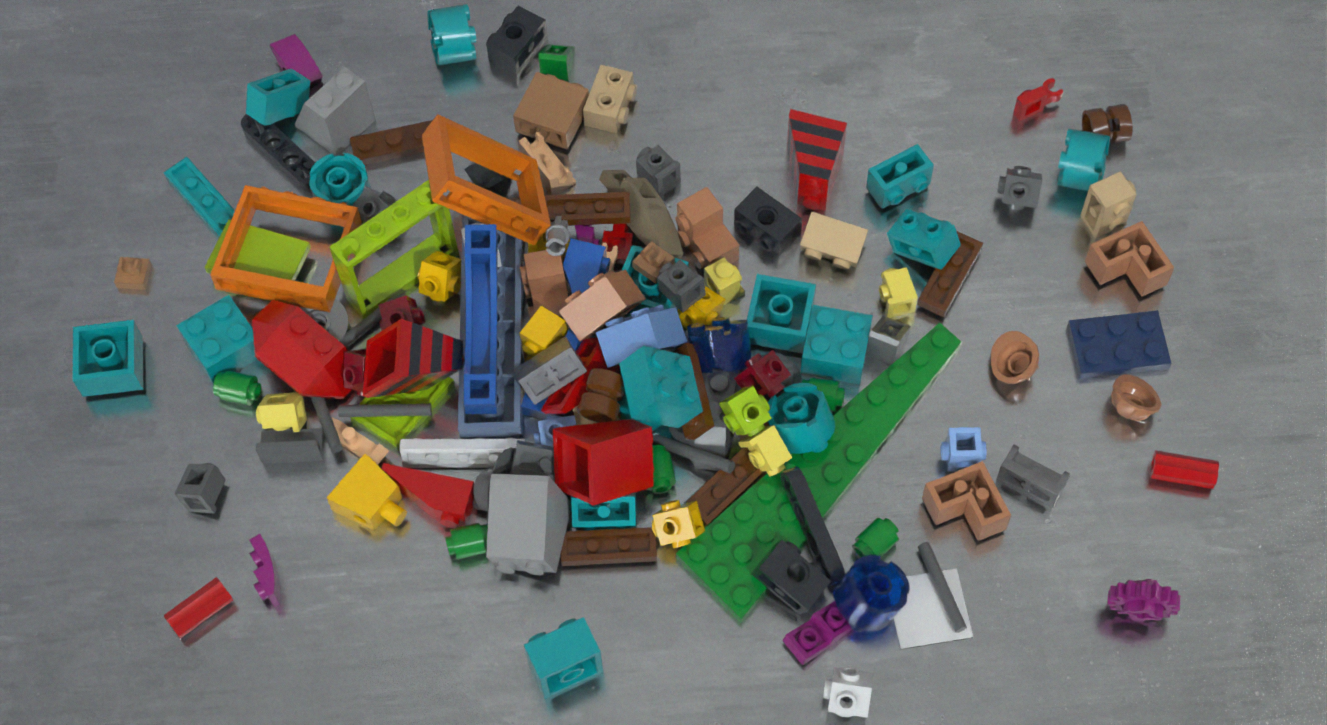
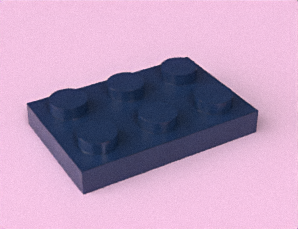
[1067,310,1172,379]

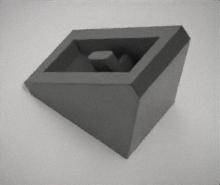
[866,316,911,365]

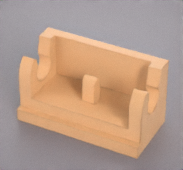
[518,132,576,195]

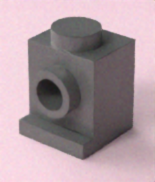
[636,144,681,194]
[657,260,706,312]
[175,463,226,513]

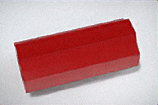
[1150,450,1219,489]
[163,577,233,639]

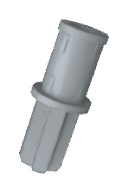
[546,216,570,256]

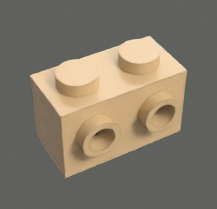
[583,65,637,134]
[1080,171,1137,238]
[800,212,868,270]

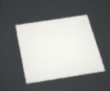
[885,568,973,649]

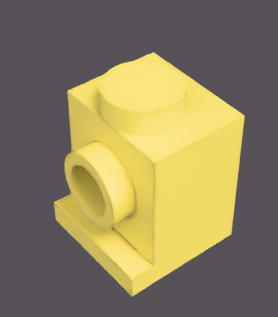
[704,257,745,305]
[879,267,918,318]
[256,392,307,432]
[738,425,792,477]

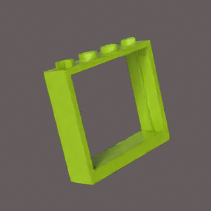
[329,180,459,319]

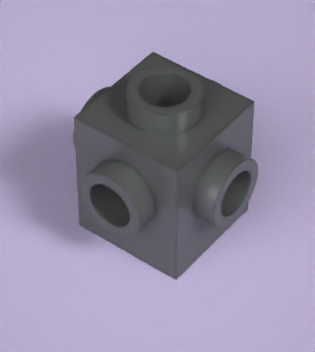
[997,166,1042,210]
[353,187,397,225]

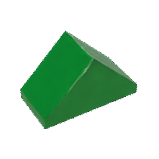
[538,44,575,82]

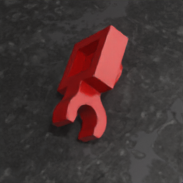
[1013,78,1064,122]
[601,223,633,264]

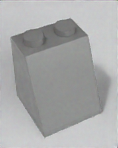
[295,66,375,156]
[486,474,572,575]

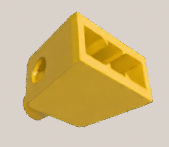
[326,454,407,530]

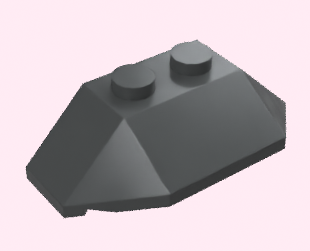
[669,358,747,471]

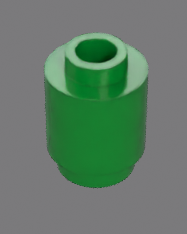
[213,371,261,406]
[801,377,845,412]
[647,445,676,494]
[852,517,899,564]
[445,522,488,560]

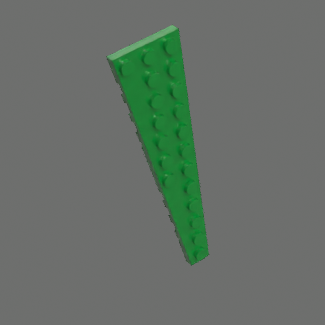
[676,323,962,623]

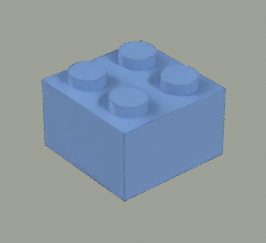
[596,305,687,368]

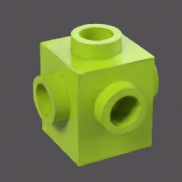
[719,386,772,437]

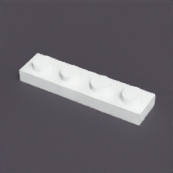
[400,438,525,468]

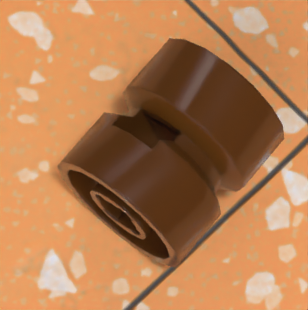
[1082,104,1133,143]
[577,368,626,423]

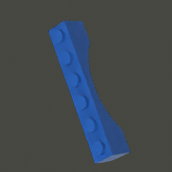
[464,224,498,414]
[521,239,611,420]

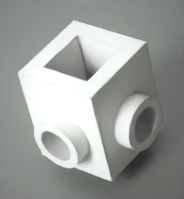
[823,667,873,718]

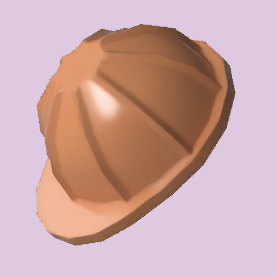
[991,331,1039,384]
[1111,374,1162,421]

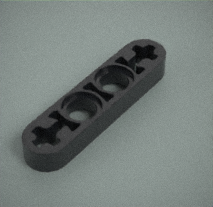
[241,114,316,191]
[781,466,846,586]

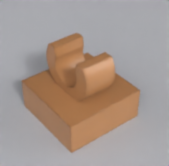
[632,241,675,284]
[114,257,152,290]

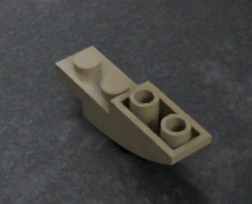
[599,170,683,259]

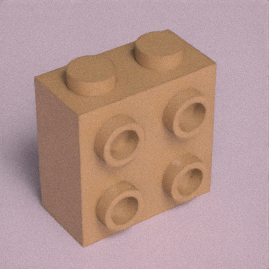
[513,72,589,149]

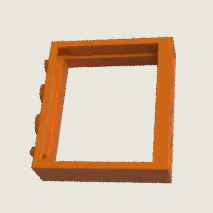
[422,114,551,246]
[210,185,362,313]

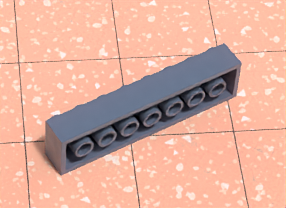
[458,215,524,439]

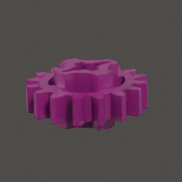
[1107,578,1181,622]

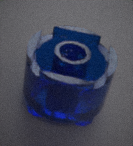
[687,317,752,373]
[833,555,910,632]

